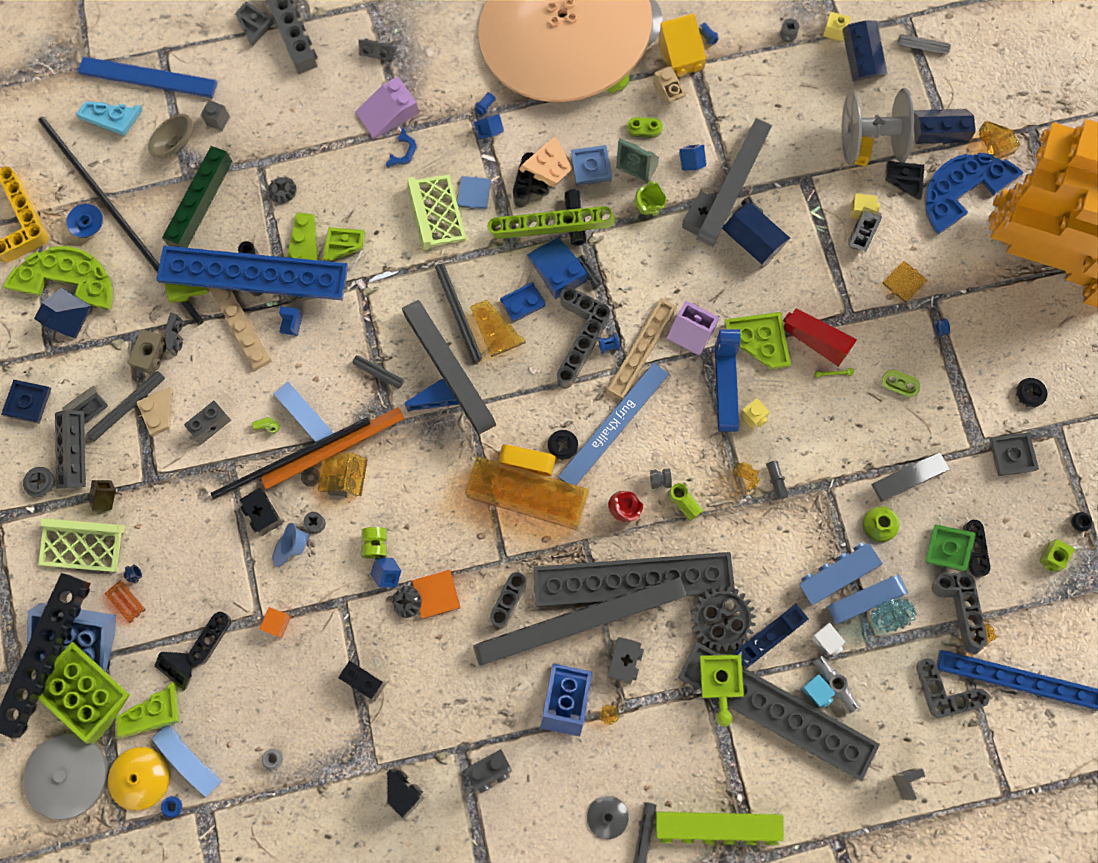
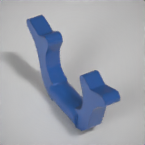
[386,128,417,168]

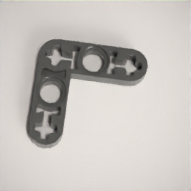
[916,658,990,718]

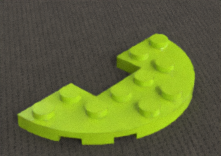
[3,246,113,310]

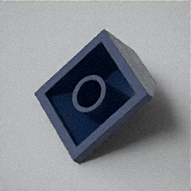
[34,288,92,338]

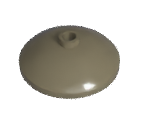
[148,114,193,158]

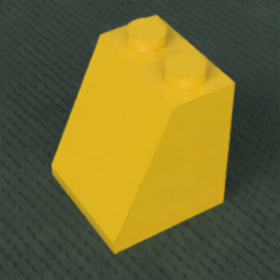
[658,13,706,77]

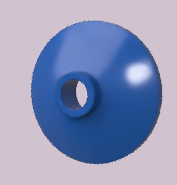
[66,204,103,238]

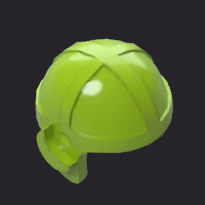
[634,181,667,216]

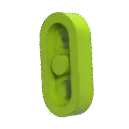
[627,117,663,138]
[882,370,920,397]

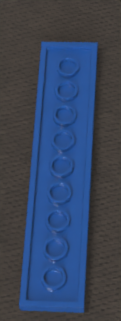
[156,246,348,301]

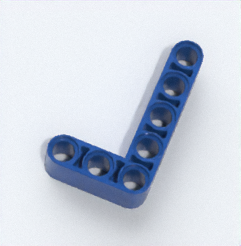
[715,329,741,432]

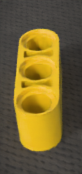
[497,444,556,476]

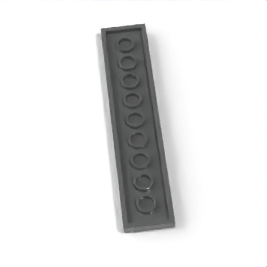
[533,552,735,607]
[677,642,880,781]

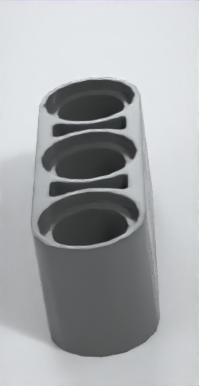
[490,572,526,628]

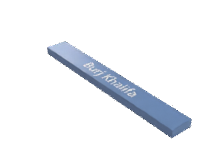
[558,363,669,489]

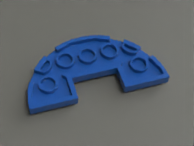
[925,153,1024,235]

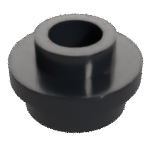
[1071,512,1092,532]

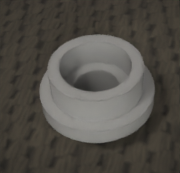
[262,749,283,770]

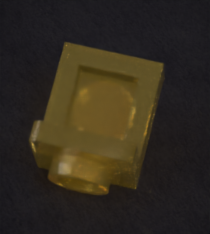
[732,462,760,493]

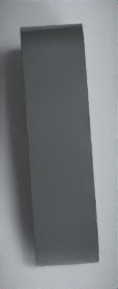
[932,573,987,654]

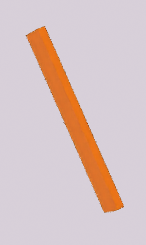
[261,407,404,489]

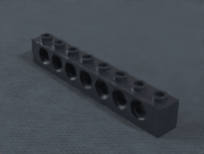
[0,573,91,738]

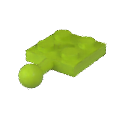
[700,655,744,727]

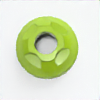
[863,506,900,542]

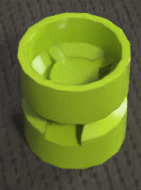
[361,527,387,559]

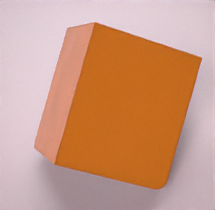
[260,607,291,639]

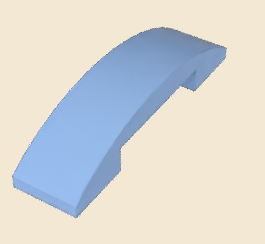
[273,382,333,442]
[152,725,222,797]

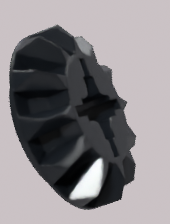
[1015,378,1048,408]
[548,430,578,461]

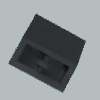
[387,769,425,818]

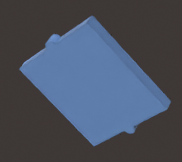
[457,176,491,209]

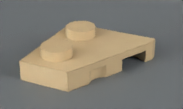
[137,387,173,436]

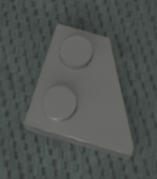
[235,1,274,46]

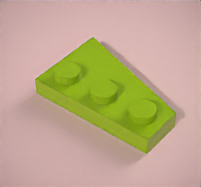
[116,682,180,738]

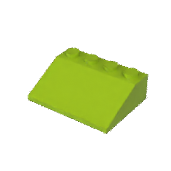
[39,642,130,744]

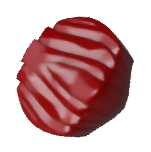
[608,491,643,523]

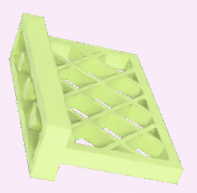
[407,175,466,251]
[38,518,125,572]

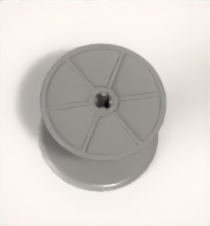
[842,88,914,165]

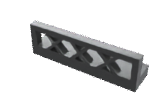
[55,410,86,489]

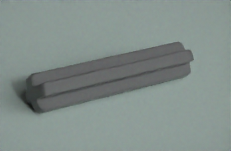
[897,34,951,54]
[352,355,404,388]

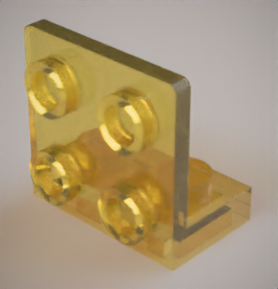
[318,452,368,496]

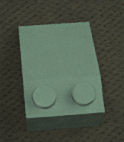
[616,138,659,182]

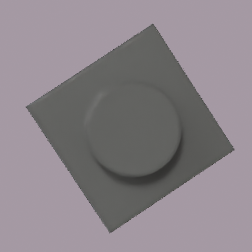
[201,100,230,131]

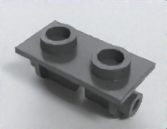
[358,38,396,62]

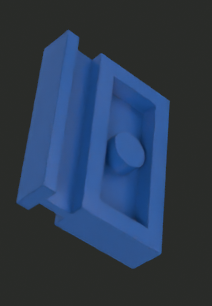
[500,282,546,323]

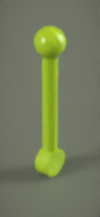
[815,368,854,378]

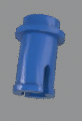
[699,22,719,45]
[474,92,496,115]

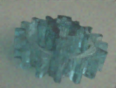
[870,598,917,632]

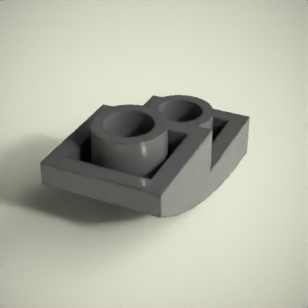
[165,312,183,356]

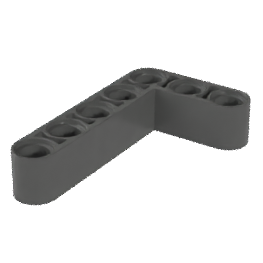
[557,287,610,388]

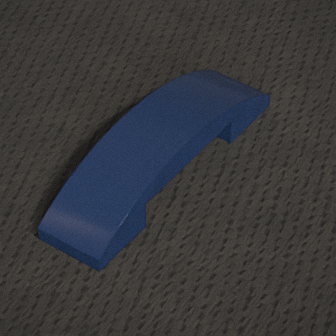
[733,603,809,669]

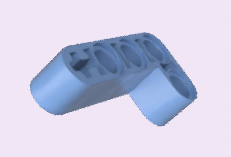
[827,574,909,625]

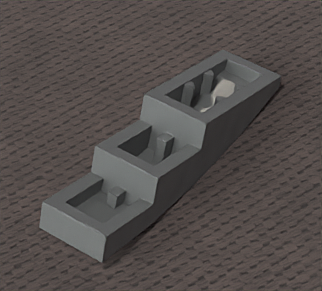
[871,453,950,501]

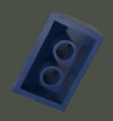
[842,20,888,82]
[914,109,976,144]
[722,202,791,266]

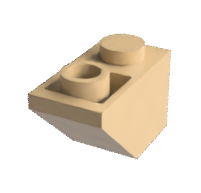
[654,66,686,103]

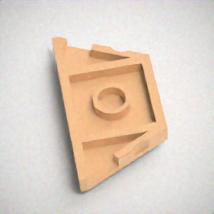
[519,136,573,187]

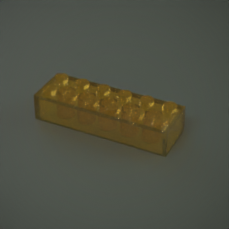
[465,456,589,531]

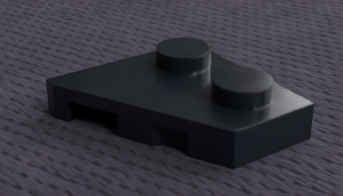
[885,161,924,200]

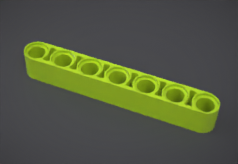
[487,206,616,239]

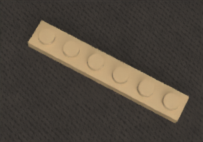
[209,288,272,371]

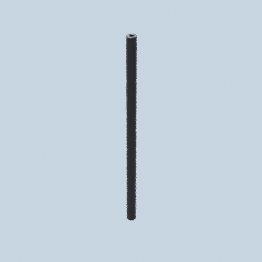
[210,417,371,499]

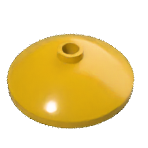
[108,747,170,811]

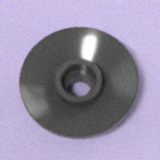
[587,796,629,839]

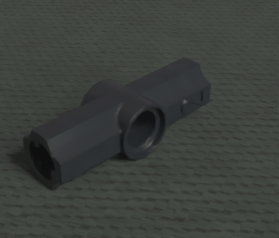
[564,189,586,246]

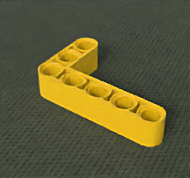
[0,166,49,263]

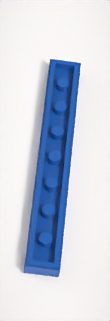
[78,57,218,98]
[937,650,1098,711]

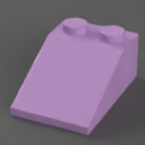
[355,76,419,139]

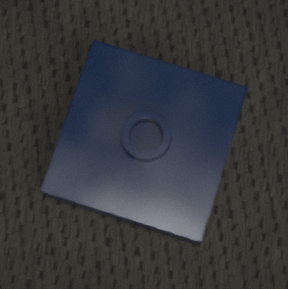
[1,379,51,424]

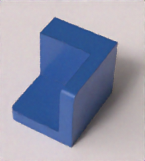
[474,114,504,140]
[679,144,707,171]
[279,306,303,336]
[371,557,402,587]

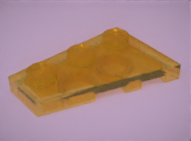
[470,300,526,357]

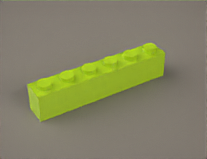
[655,811,784,845]

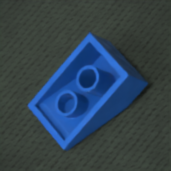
[527,237,587,299]
[540,663,592,737]

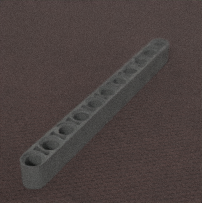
[473,576,687,665]

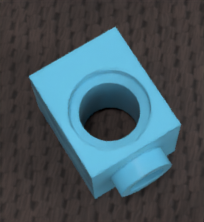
[800,674,836,708]

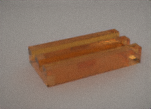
[105,580,146,623]

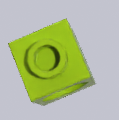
[1040,539,1075,572]

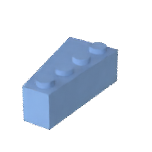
[799,542,883,605]

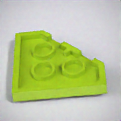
[724,312,791,370]

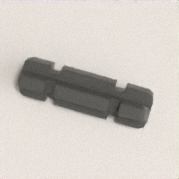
[577,255,602,288]

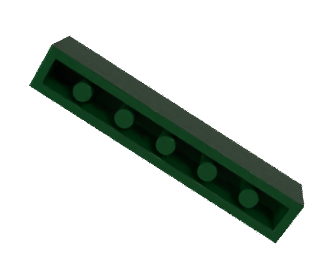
[162,146,233,248]

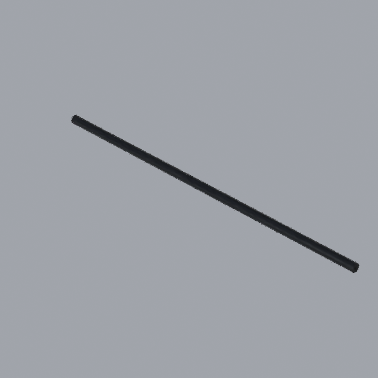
[38,117,204,325]

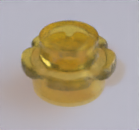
[599,705,619,725]

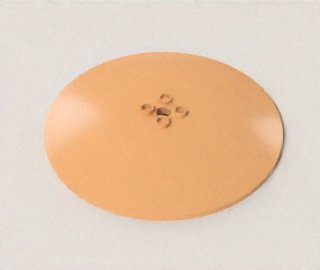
[479,0,652,102]

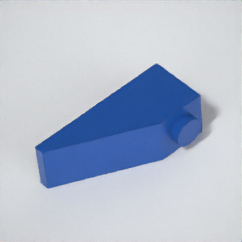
[405,379,459,411]

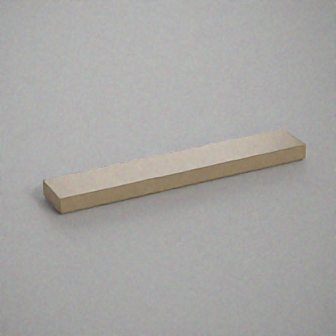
[606,298,677,400]

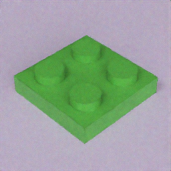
[925,524,976,573]

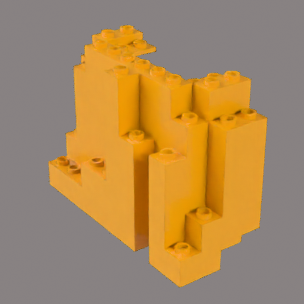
[988,119,1098,308]

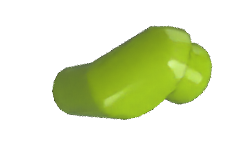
[252,417,280,433]

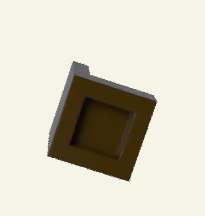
[88,480,116,510]

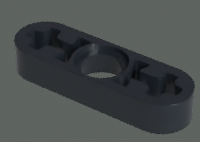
[963,519,991,578]
[188,612,231,666]

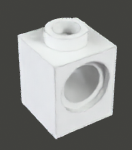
[811,623,845,657]

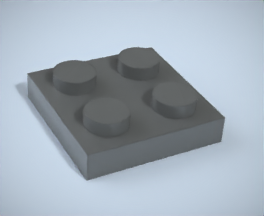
[989,432,1039,476]

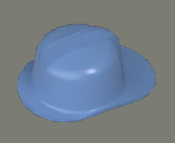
[273,523,309,567]

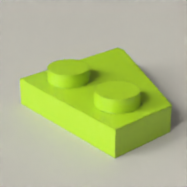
[323,227,365,262]

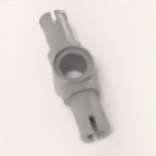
[813,655,861,714]

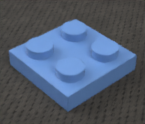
[571,145,612,186]

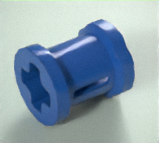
[598,334,620,354]

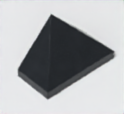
[154,651,192,690]

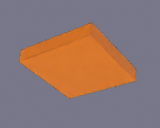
[412,569,461,619]

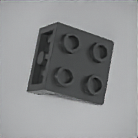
[465,749,513,793]

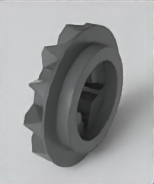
[268,176,297,203]
[23,467,55,498]
[391,586,421,618]

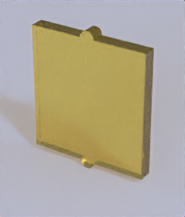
[882,261,927,303]

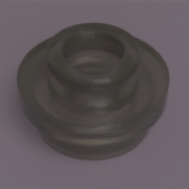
[301,467,320,487]

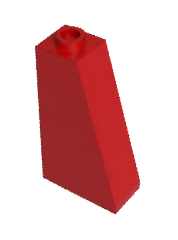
[783,308,857,367]

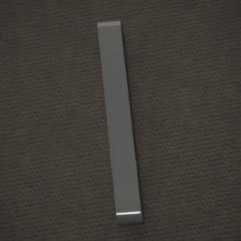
[696,118,772,248]
[402,300,496,435]

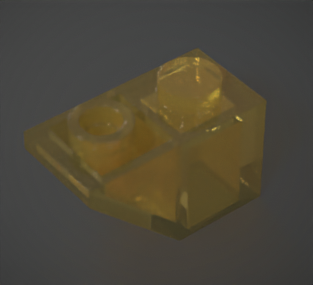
[979,121,1020,159]

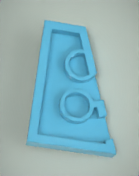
[76,101,142,136]

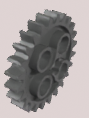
[690,585,756,652]

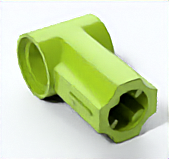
[668,483,703,522]

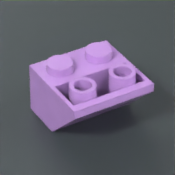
[667,301,719,356]

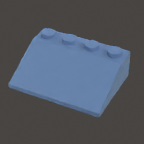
[27,603,116,672]

